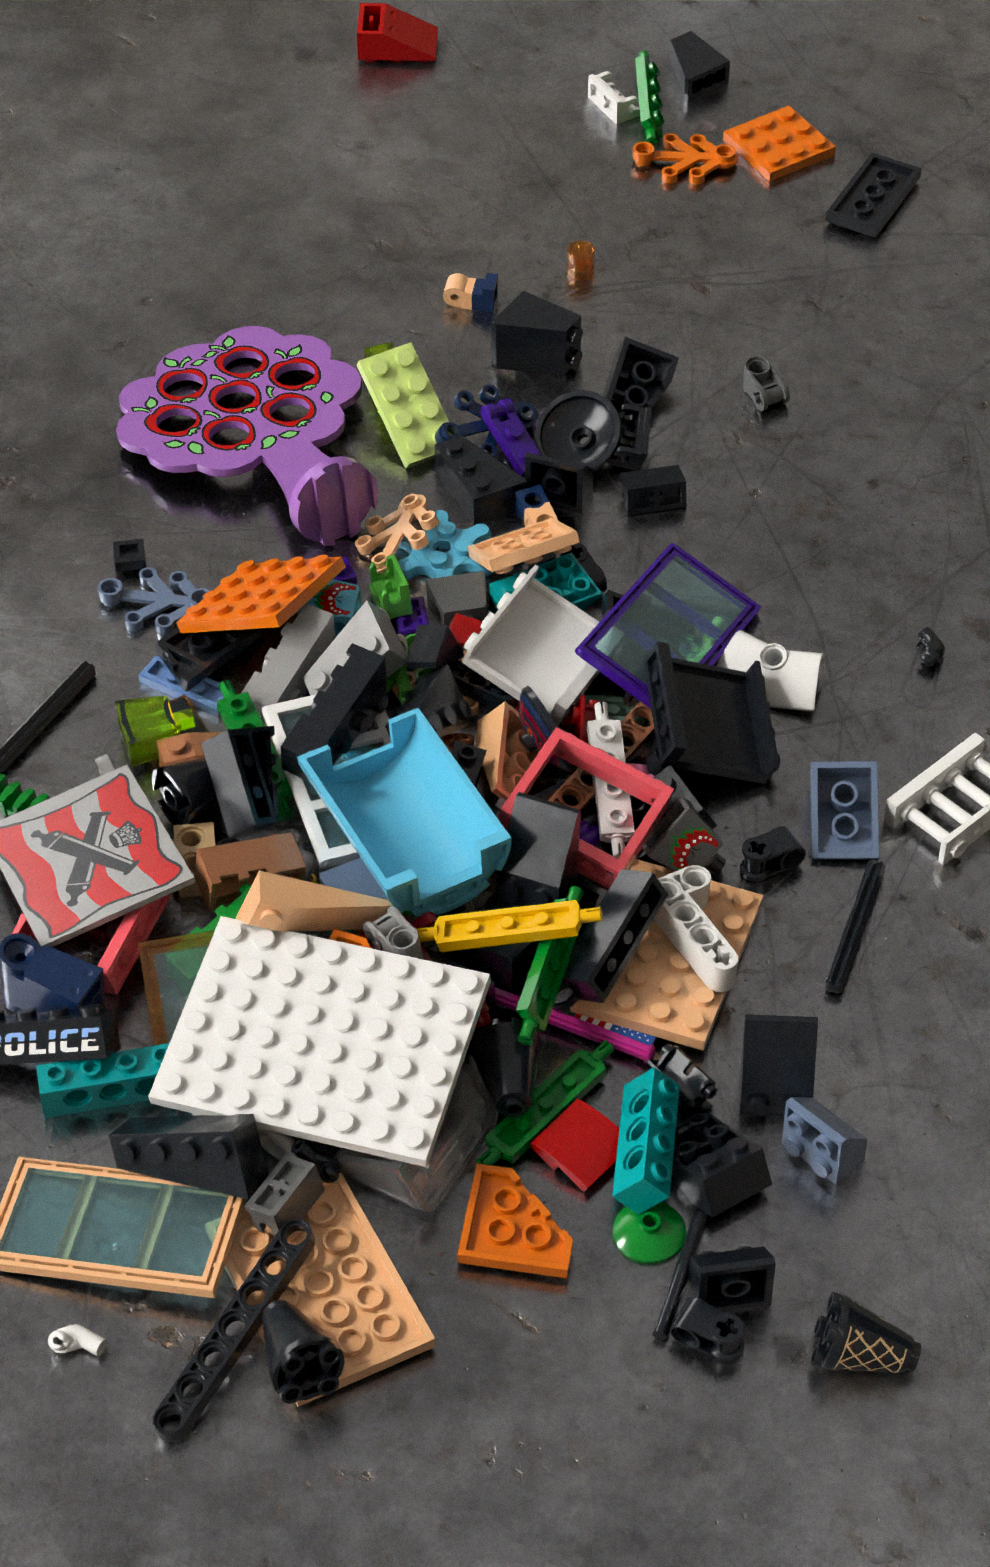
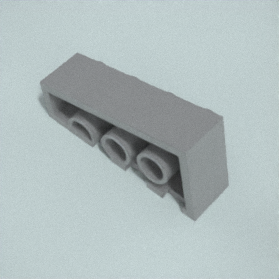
[241,603,335,727]

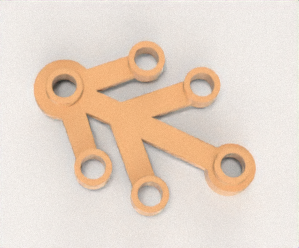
[355,494,439,574]

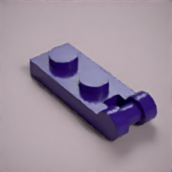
[480,398,542,477]

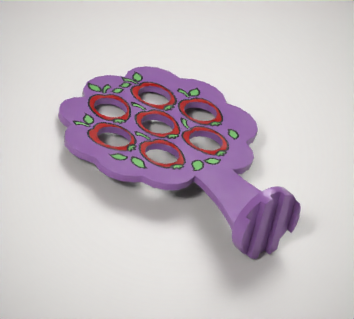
[116,326,378,546]

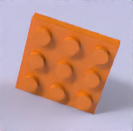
[723,105,836,182]

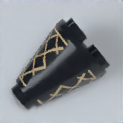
[811,1291,921,1373]

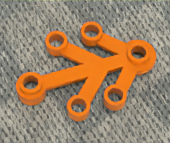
[633,133,738,185]

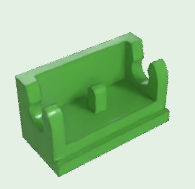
[368,554,413,619]

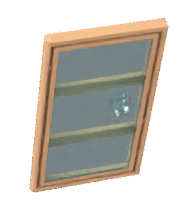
[0,1157,246,1298]

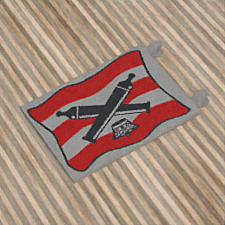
[0,754,196,948]

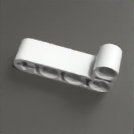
[654,865,738,992]

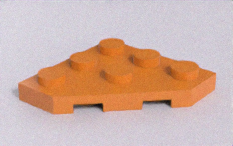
[457,1163,573,1279]

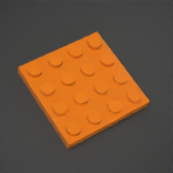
[176,554,346,633]

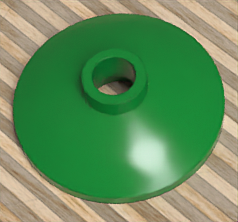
[613,1202,686,1264]

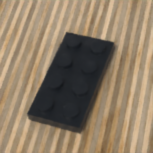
[825,153,922,238]

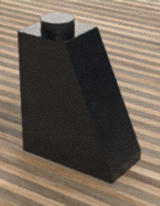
[670,31,730,101]

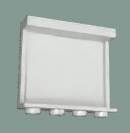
[462,565,625,727]

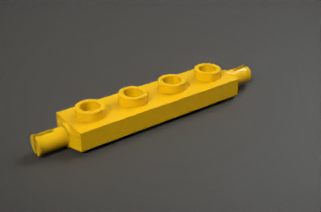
[415,900,603,952]

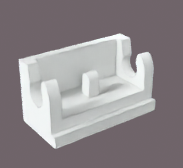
[588,71,640,125]

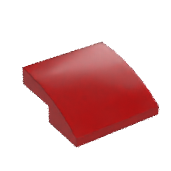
[529,1099,619,1192]

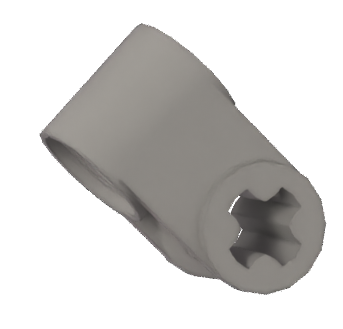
[362,906,424,960]

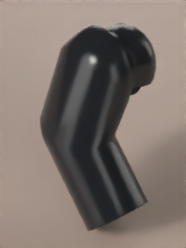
[918,627,945,667]
[291,1138,341,1183]

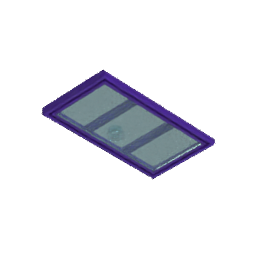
[575,543,762,709]

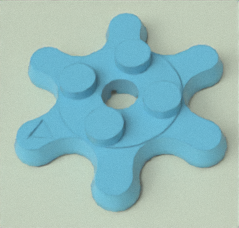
[398,510,494,581]

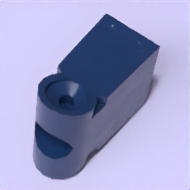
[0,933,105,1013]

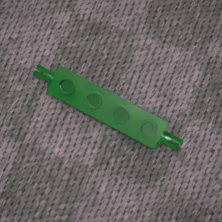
[635,50,664,146]
[217,680,293,820]
[516,886,584,1045]
[476,1040,614,1165]

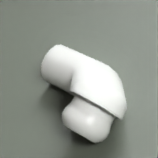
[48,1324,107,1356]

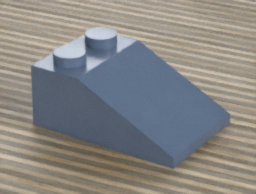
[810,761,879,860]

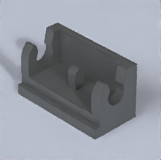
[244,1154,325,1237]

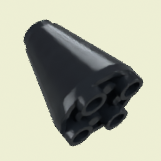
[262,1300,345,1404]

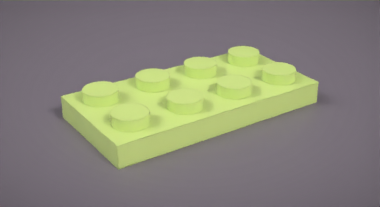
[357,342,453,469]

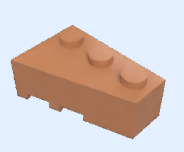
[195,832,306,913]

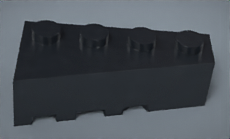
[280,643,389,782]

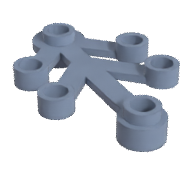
[98,567,211,635]

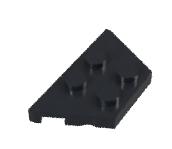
[156,627,263,692]

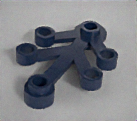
[435,384,538,458]

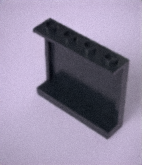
[643,641,780,784]

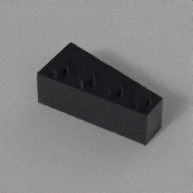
[109,1114,268,1200]

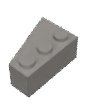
[303,600,408,696]

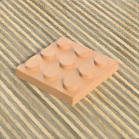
[467,518,580,574]

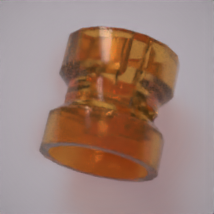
[567,240,595,280]

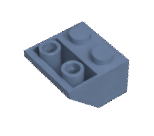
[782,1097,867,1185]

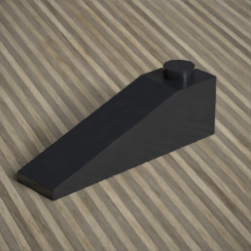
[603,337,679,415]

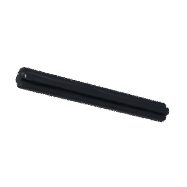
[0,661,96,773]
[825,859,886,994]

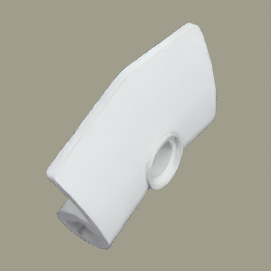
[716,630,825,711]

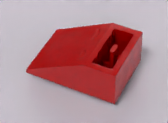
[357,3,438,62]

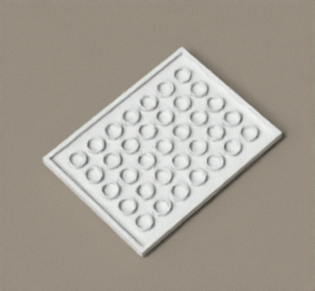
[148,916,491,1167]

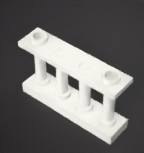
[884,733,990,865]

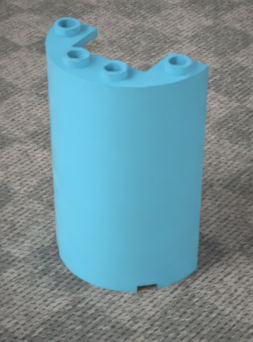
[297,708,511,916]

